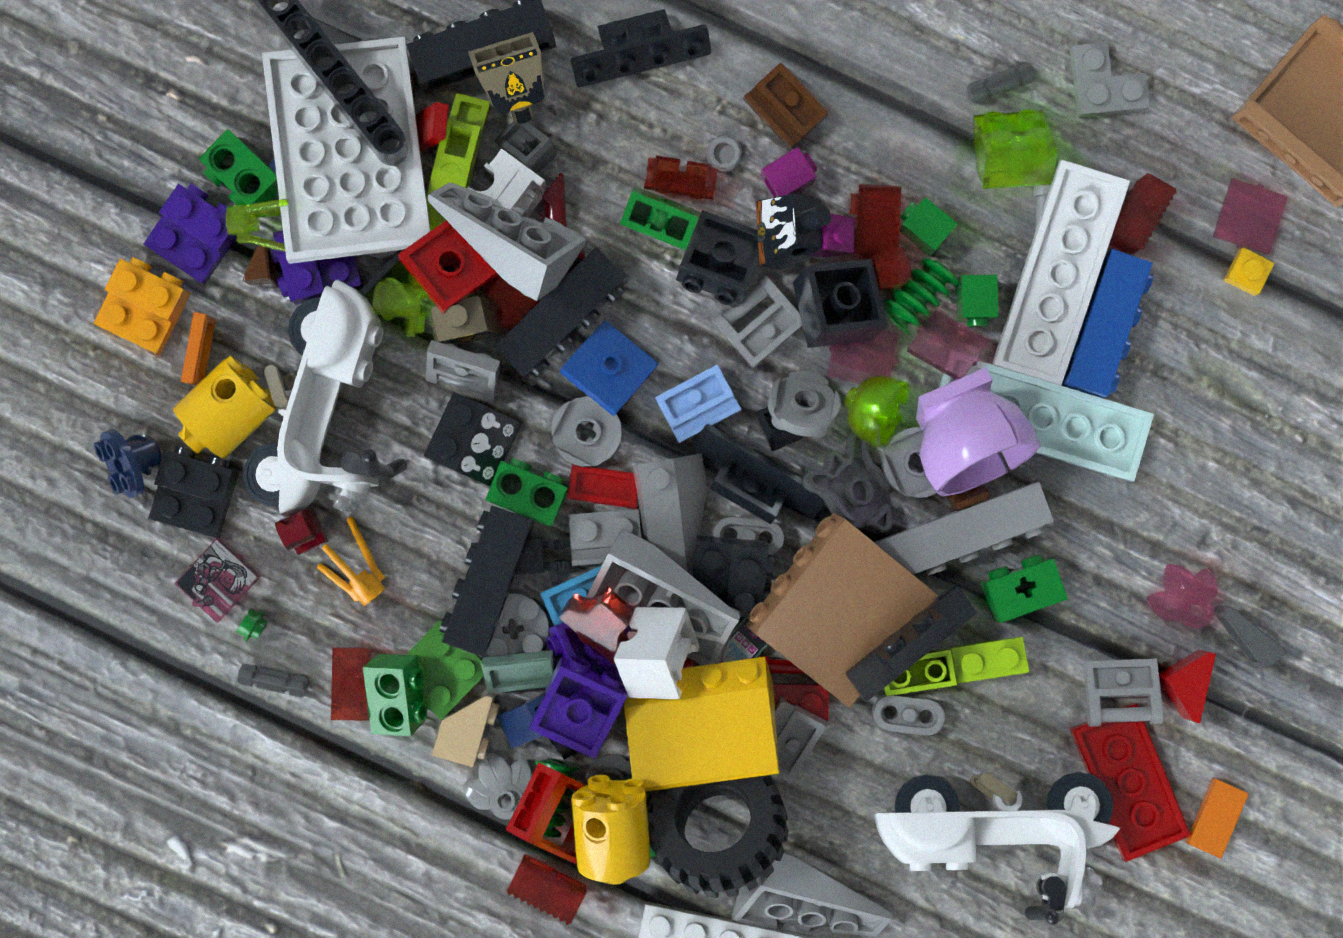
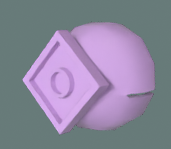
[916,367,1041,497]

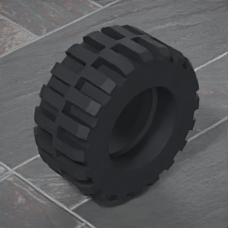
[647,775,789,898]

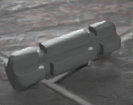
[967,63,1036,103]
[237,664,309,698]

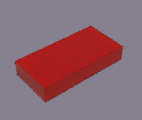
[416,102,449,152]
[567,464,638,509]

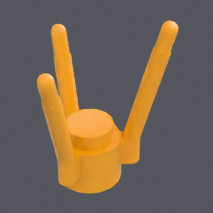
[317,516,386,606]

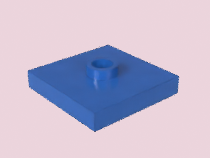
[559,320,659,417]

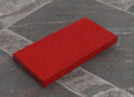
[1069,702,1191,862]

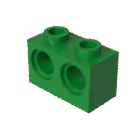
[198,128,278,214]
[485,458,568,527]
[363,654,427,736]

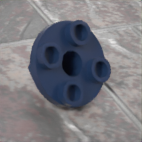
[94,429,162,498]

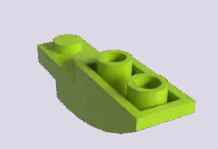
[426,93,491,230]
[885,636,1029,696]

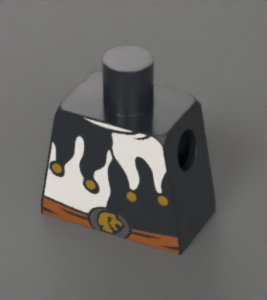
[756,194,831,271]

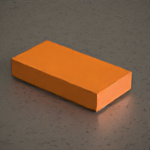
[180,312,216,386]
[1185,777,1249,859]

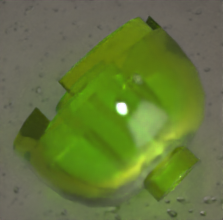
[844,375,910,448]

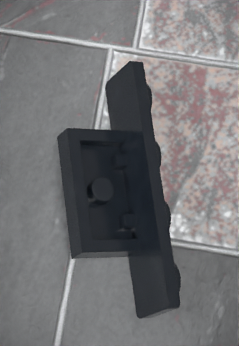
[570,9,711,88]
[693,424,825,524]
[846,586,976,701]

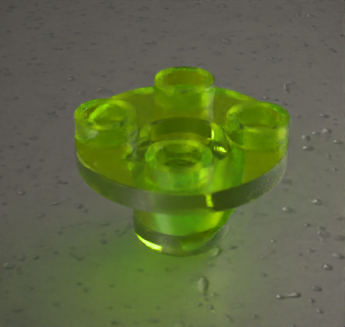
[373,272,427,337]

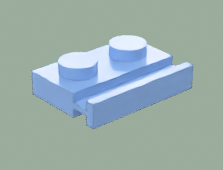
[655,365,742,443]

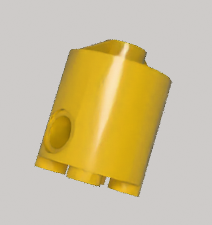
[173,355,277,459]
[571,775,651,885]

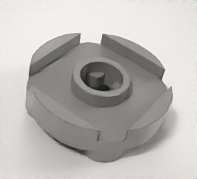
[768,371,840,438]
[551,396,622,467]
[881,427,936,498]
[487,593,550,657]

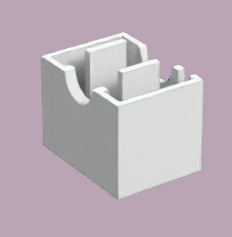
[467,149,548,218]
[614,607,700,699]

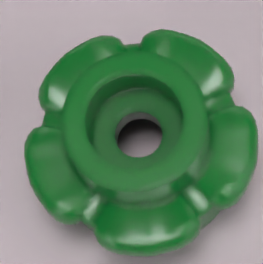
[236,608,268,642]

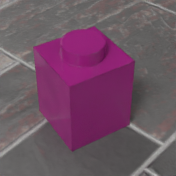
[760,147,817,197]
[811,214,855,258]

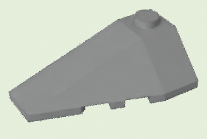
[427,182,586,301]
[632,454,707,576]
[584,529,740,644]
[732,854,892,936]

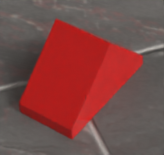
[1159,650,1216,723]

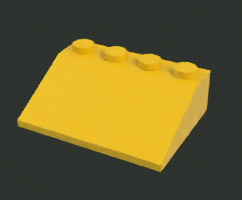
[624,657,779,791]

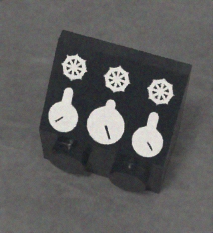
[423,391,522,486]

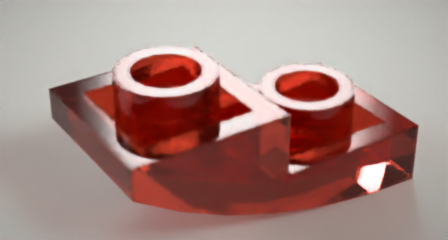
[863,247,911,292]

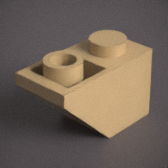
[432,693,500,767]

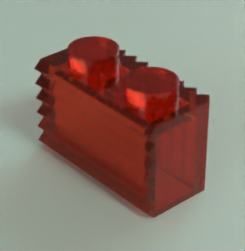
[1109,173,1177,255]
[848,184,902,261]
[507,854,588,925]

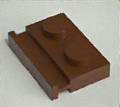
[743,62,828,150]

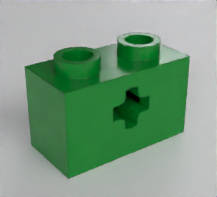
[620,186,700,251]
[980,554,1068,623]

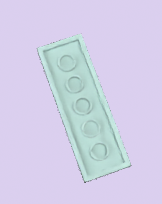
[939,352,1154,482]

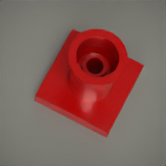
[398,220,498,314]

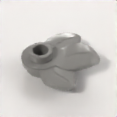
[463,752,532,820]

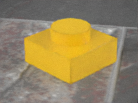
[1223,247,1275,296]

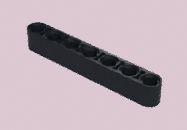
[252,0,408,166]

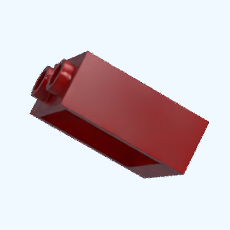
[506,763,586,864]

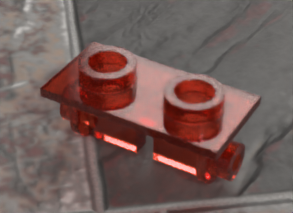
[644,155,718,200]

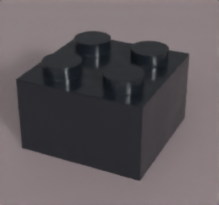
[792,259,888,348]

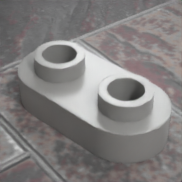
[713,517,784,554]
[872,695,945,735]

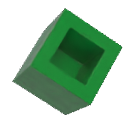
[898,197,958,256]
[956,274,999,328]

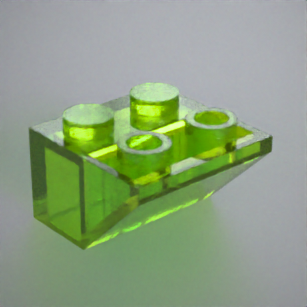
[973,109,1058,189]

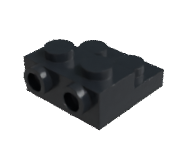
[676,210,759,305]
[148,446,239,538]
[693,535,774,617]

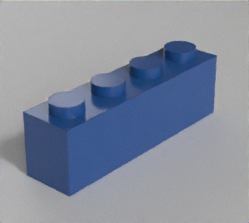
[1061,249,1154,398]

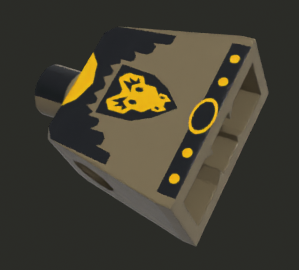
[468,32,545,123]
[429,296,502,346]

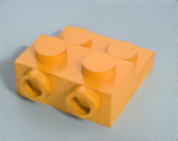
[93,256,191,355]

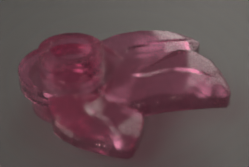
[1146,564,1218,629]

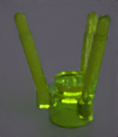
[226,199,289,252]

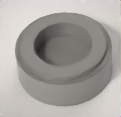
[706,136,741,173]

